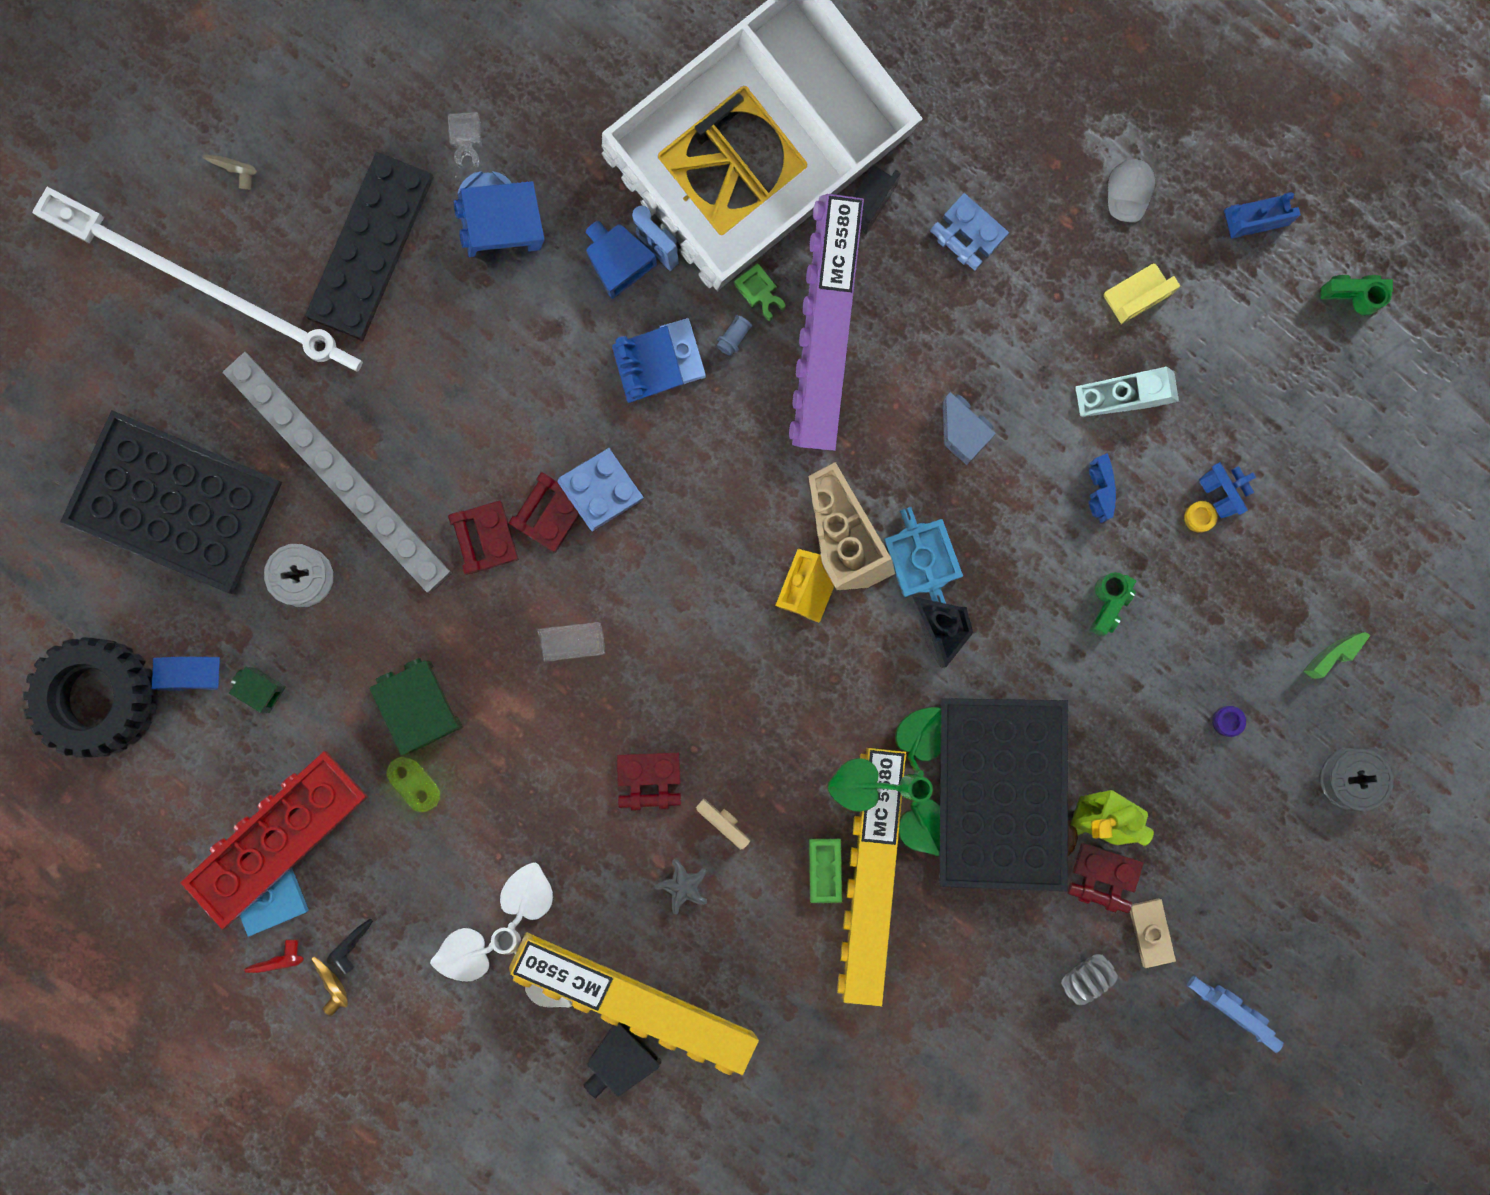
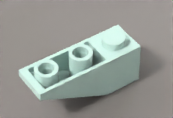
[1076,367,1179,417]

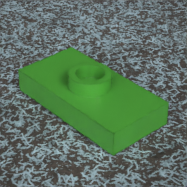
[809,838,842,903]

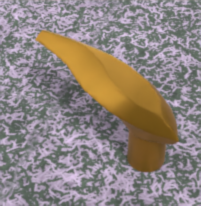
[311,957,348,1016]

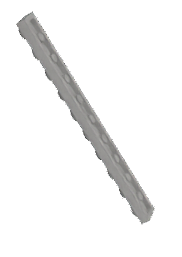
[223,352,452,594]

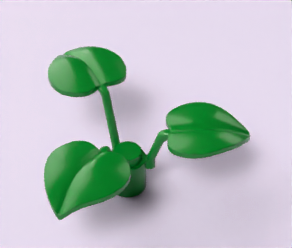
[828,707,941,856]

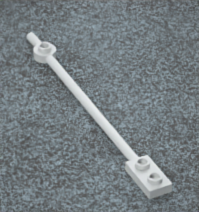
[32,187,363,372]

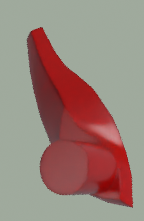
[244,940,304,973]

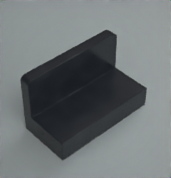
[853,165,901,234]

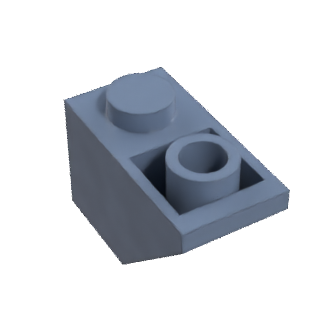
[943,392,996,465]

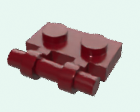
[617,752,681,811]
[1068,843,1144,913]

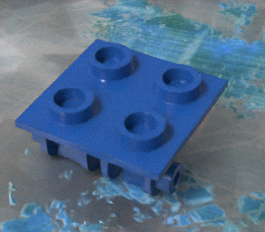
[612,326,684,403]

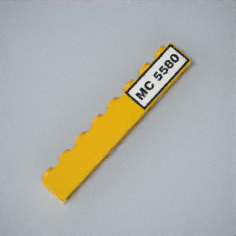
[837,748,906,1007]
[509,932,759,1075]

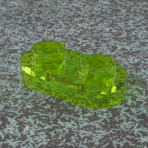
[387,757,440,812]

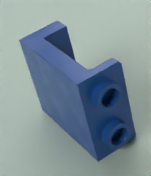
[454,181,545,257]

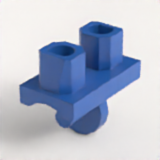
[1199,462,1256,518]

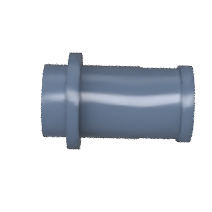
[716,315,752,356]

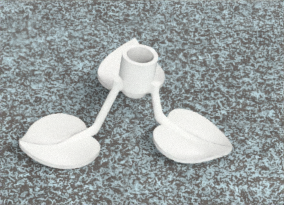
[430,863,572,1008]

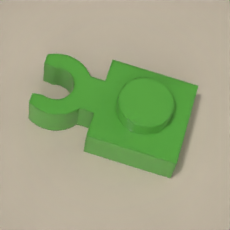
[734,263,785,321]

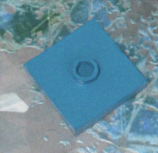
[240,868,309,937]

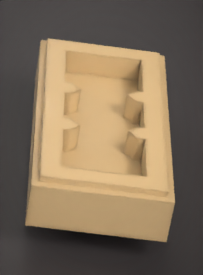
[696,799,750,850]
[1130,898,1176,968]

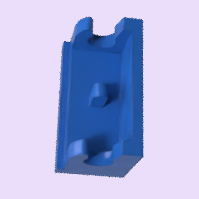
[1224,192,1301,239]

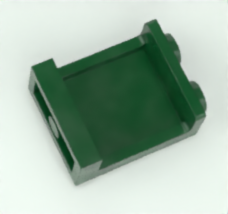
[369,658,463,755]

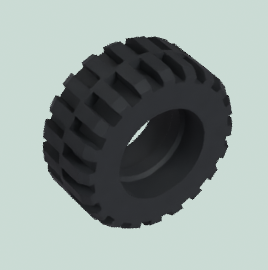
[23,637,158,758]

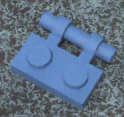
[930,193,1009,271]

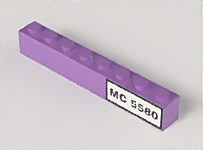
[789,194,864,451]

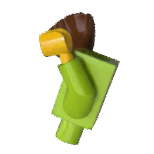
[1068,790,1154,856]

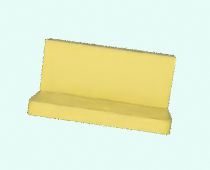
[1104,264,1180,325]

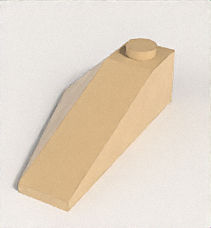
[808,462,895,590]

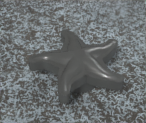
[655,859,707,914]

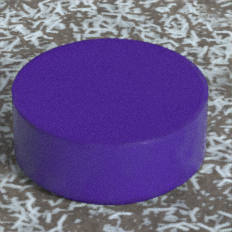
[1212,706,1246,737]

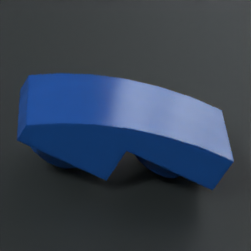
[1089,453,1116,523]
[151,657,220,691]

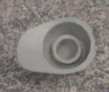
[1108,159,1155,222]

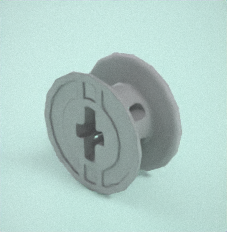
[264,544,333,607]

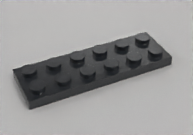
[305,152,434,341]

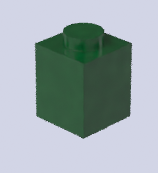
[229,667,286,713]

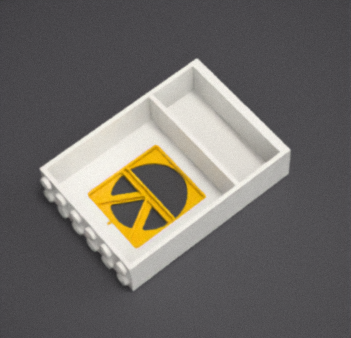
[601,0,923,291]

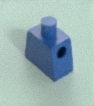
[586,221,657,299]

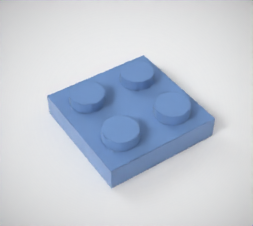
[557,448,644,531]

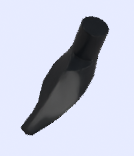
[327,919,373,975]

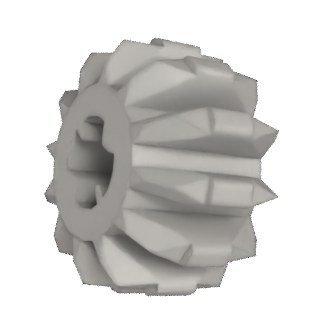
[1061,954,1118,1005]

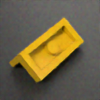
[775,549,834,623]

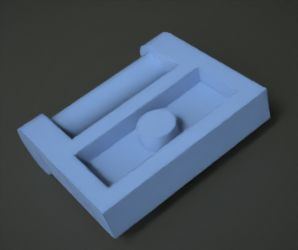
[632,206,679,271]

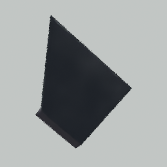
[913,596,974,668]

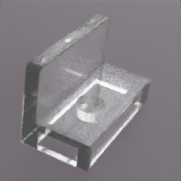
[537,622,606,662]

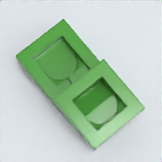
[1303,632,1370,679]

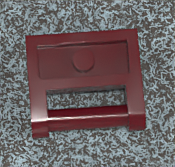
[508,472,580,553]
[448,500,519,575]

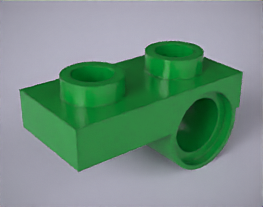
[1321,275,1393,316]
[1089,572,1136,636]

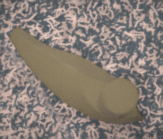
[203,154,257,190]

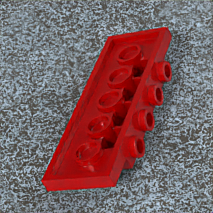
[180,751,368,930]

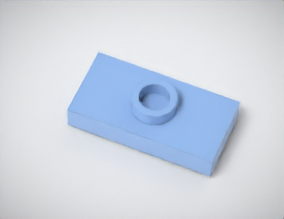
[660,318,706,384]

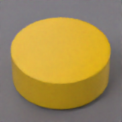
[1184,501,1218,533]

